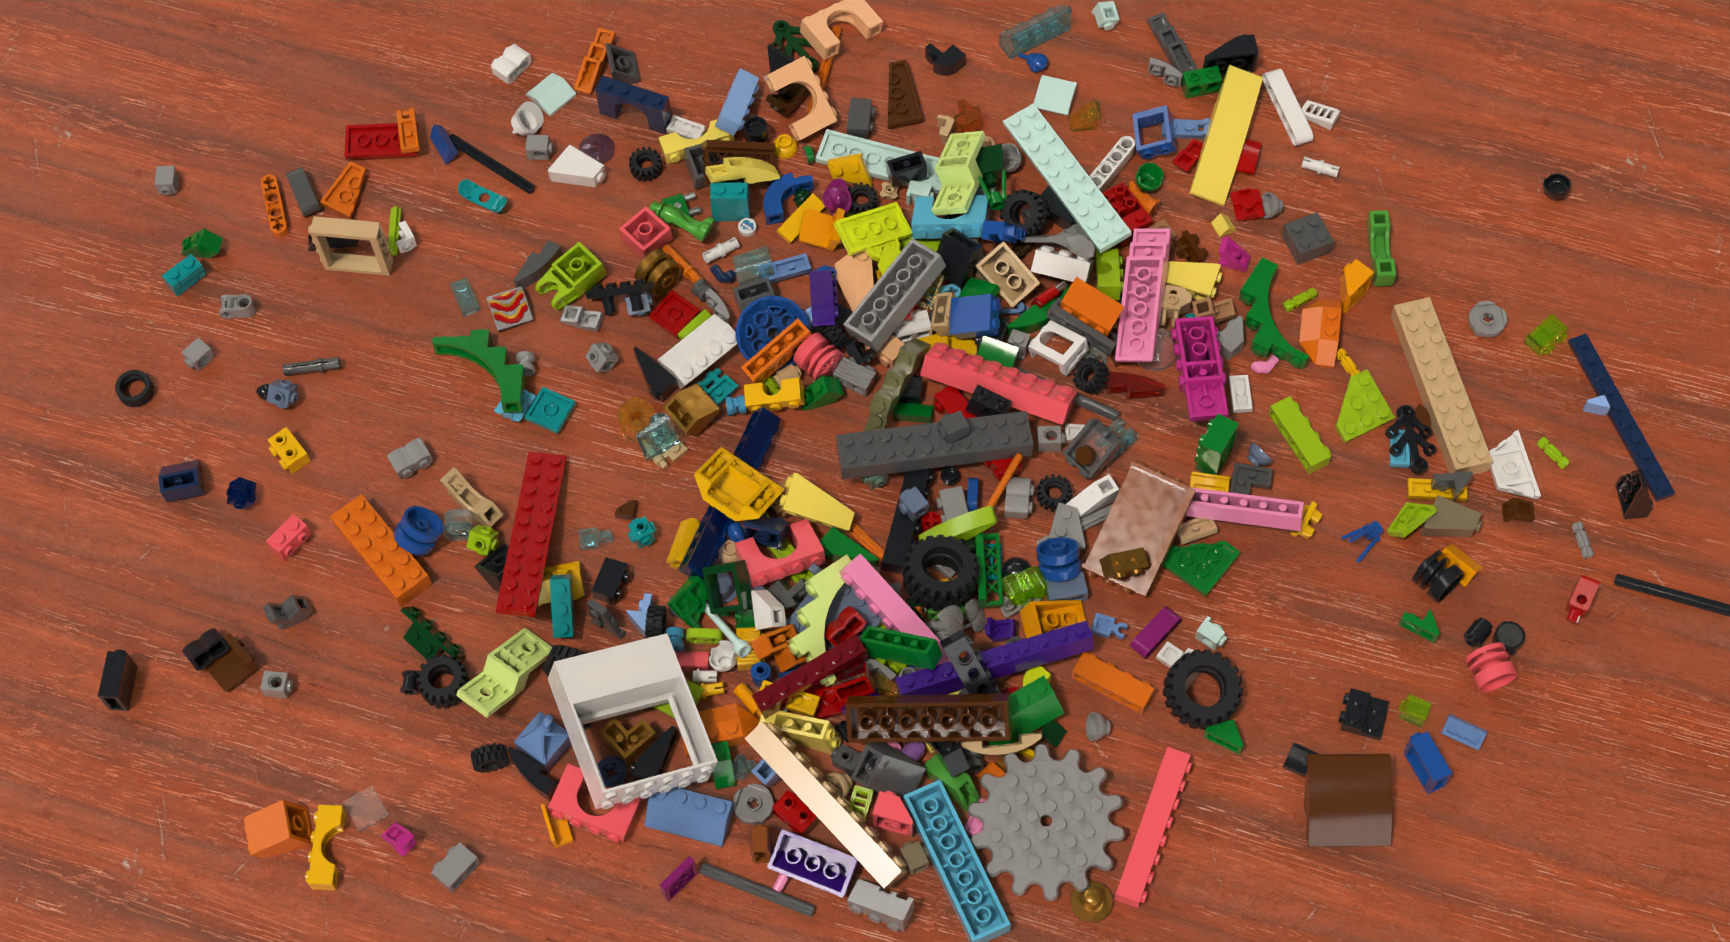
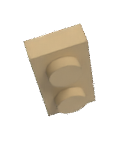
[1177,518,1218,545]

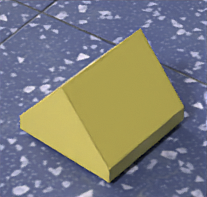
[1211,213,1236,238]

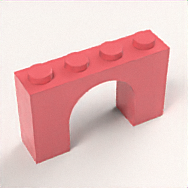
[734,519,825,588]
[548,764,642,843]

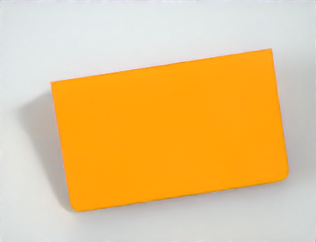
[1441,544,1483,587]
[540,804,574,849]

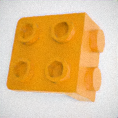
[799,208,846,251]

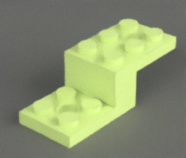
[931,131,986,216]
[456,628,552,718]

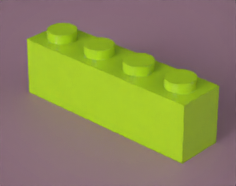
[1268,396,1331,474]

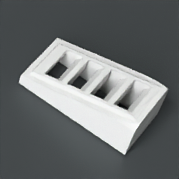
[1302,100,1340,131]

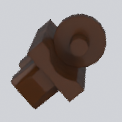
[1175,230,1208,263]

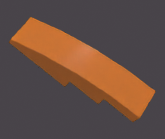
[574,27,616,95]

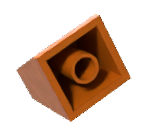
[243,800,313,859]

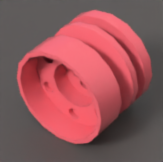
[793,332,844,381]
[1465,642,1518,692]

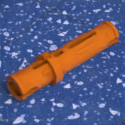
[662,244,705,285]

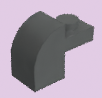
[767,579,808,610]

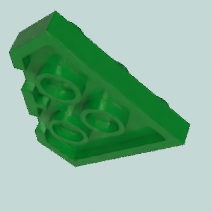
[1162,541,1240,597]

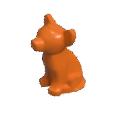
[1128,181,1161,216]

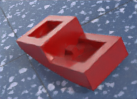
[1172,138,1203,173]
[1236,139,1262,175]

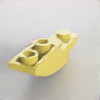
[705,157,780,184]

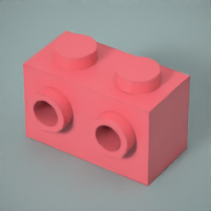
[266,514,312,561]

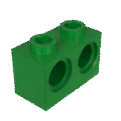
[1181,66,1222,99]

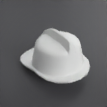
[511,102,544,136]

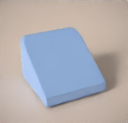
[1583,395,1610,415]

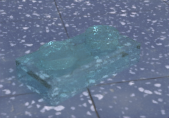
[450,277,481,317]

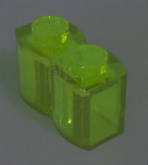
[1524,314,1569,357]
[1002,566,1047,605]

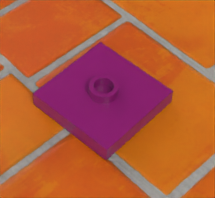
[659,856,697,901]

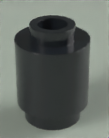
[1464,617,1492,647]

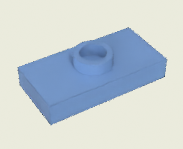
[1441,714,1488,751]

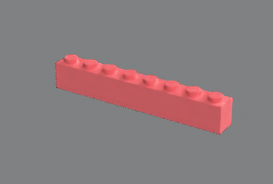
[1114,747,1192,908]

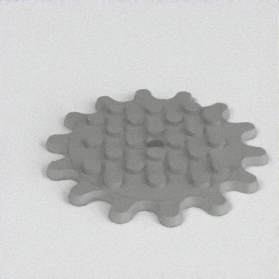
[968,744,1125,901]

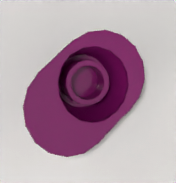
[822,178,852,216]

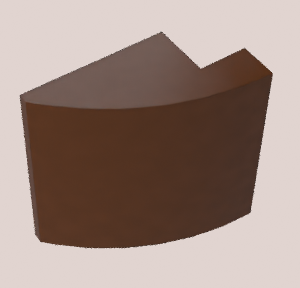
[1304,754,1392,847]

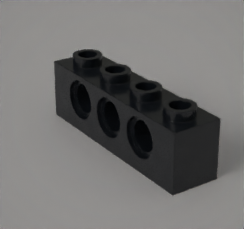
[940,630,1001,694]

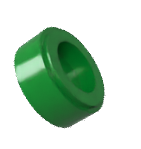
[802,145,815,164]

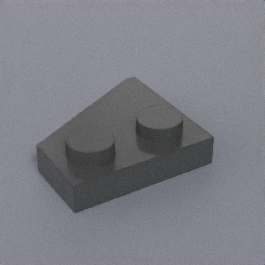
[587,598,626,640]

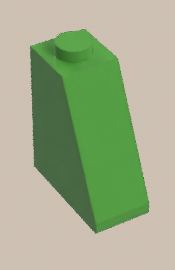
[924,754,980,812]

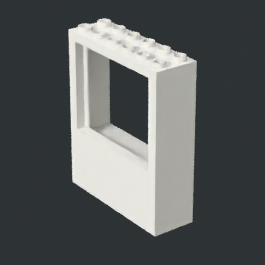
[548,633,718,809]

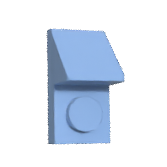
[626,593,654,637]

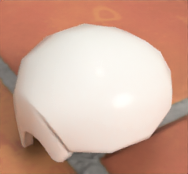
[709,640,737,672]

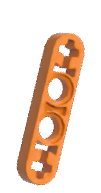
[261,174,288,238]

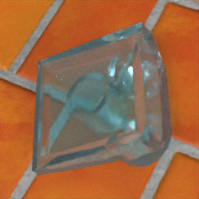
[635,413,680,461]

